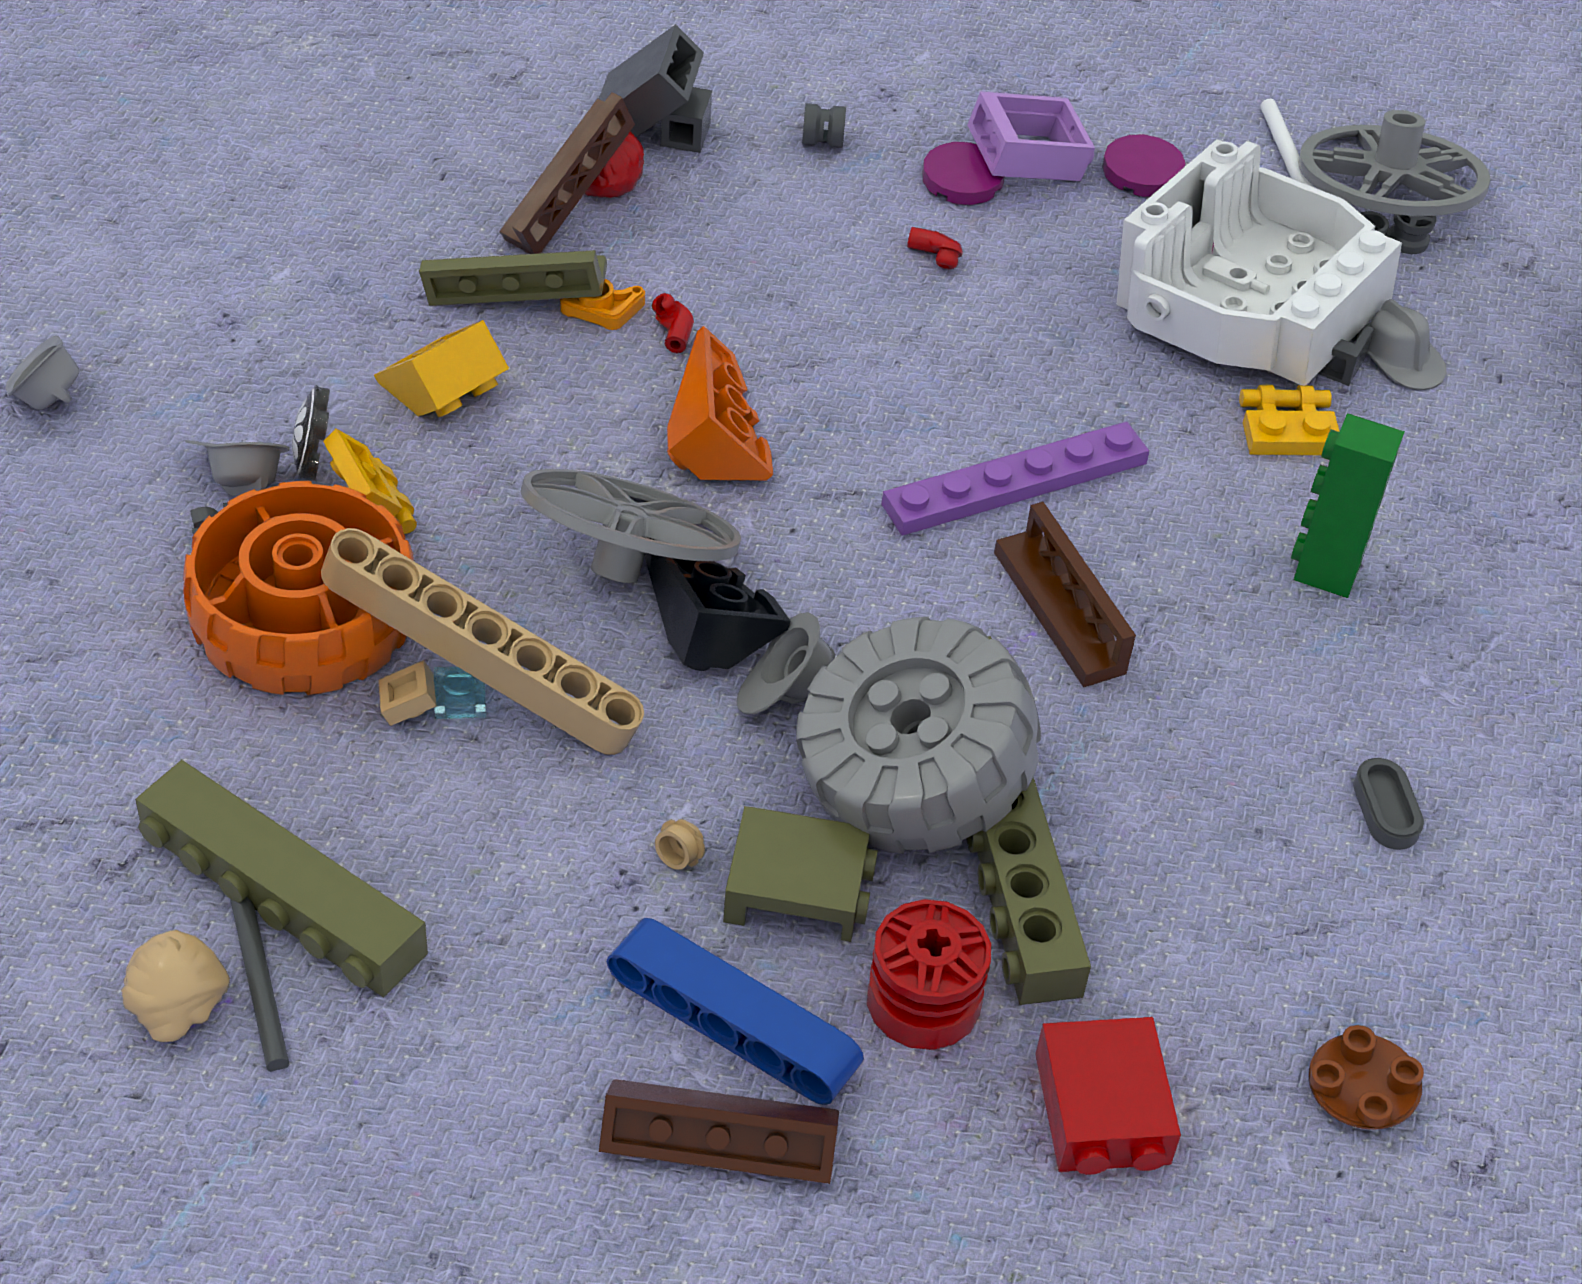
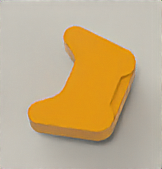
[560,279,645,330]

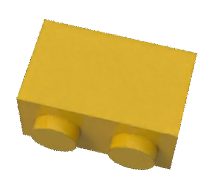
[374,320,509,418]

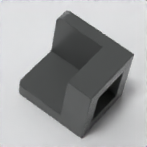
[1318,325,1374,386]

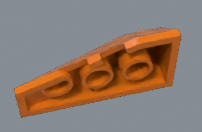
[667,326,773,481]

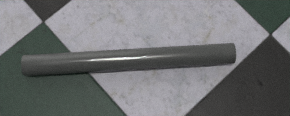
[230,897,289,1072]

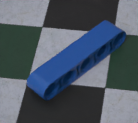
[606,918,864,1105]

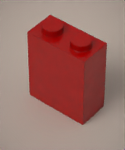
[1035,1017,1181,1175]

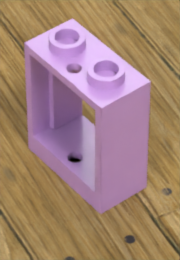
[967,91,1095,181]

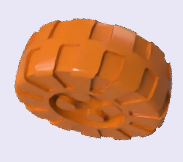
[183,481,414,695]

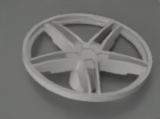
[1298,110,1490,216]
[520,469,741,583]

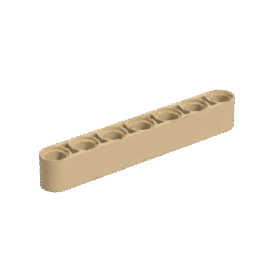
[321,528,644,755]

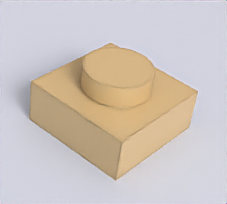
[378,660,437,726]

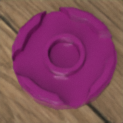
[1102,134,1186,197]
[922,142,1005,205]

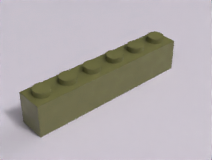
[135,759,428,998]

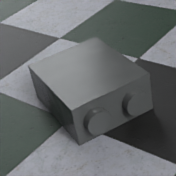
[599,24,704,137]

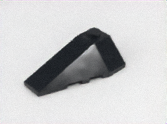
[645,538,791,671]

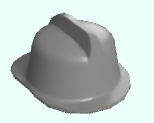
[1356,299,1447,390]
[5,336,80,411]
[185,440,290,496]
[737,612,835,714]

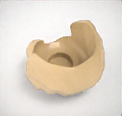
[121,930,230,1042]

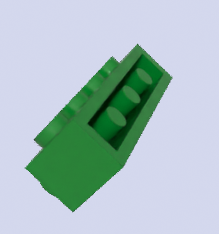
[1291,413,1405,598]

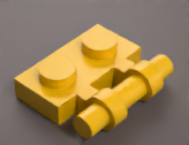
[1239,385,1340,455]
[323,428,417,534]

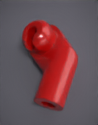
[907,227,963,269]
[652,293,694,353]

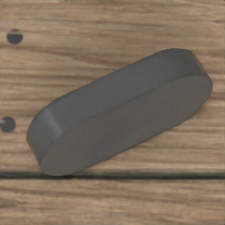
[1353,758,1424,850]

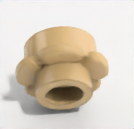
[655,819,705,870]

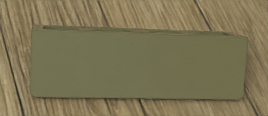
[419,250,607,306]

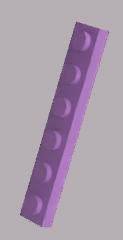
[881,421,1149,536]

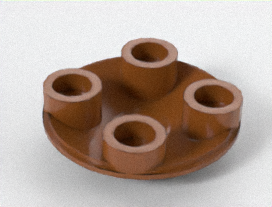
[1308,1025,1424,1129]

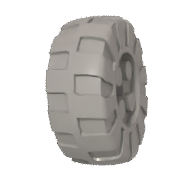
[796,617,1041,854]

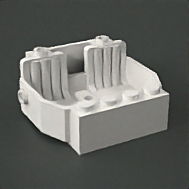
[1116,139,1402,386]

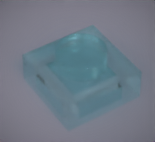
[434,666,486,719]

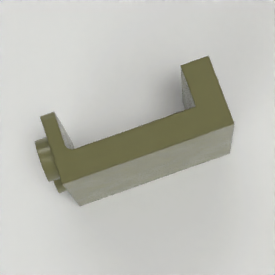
[723,806,878,942]

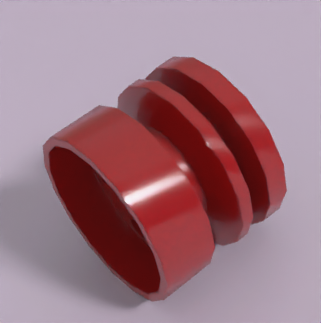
[867,899,991,1050]

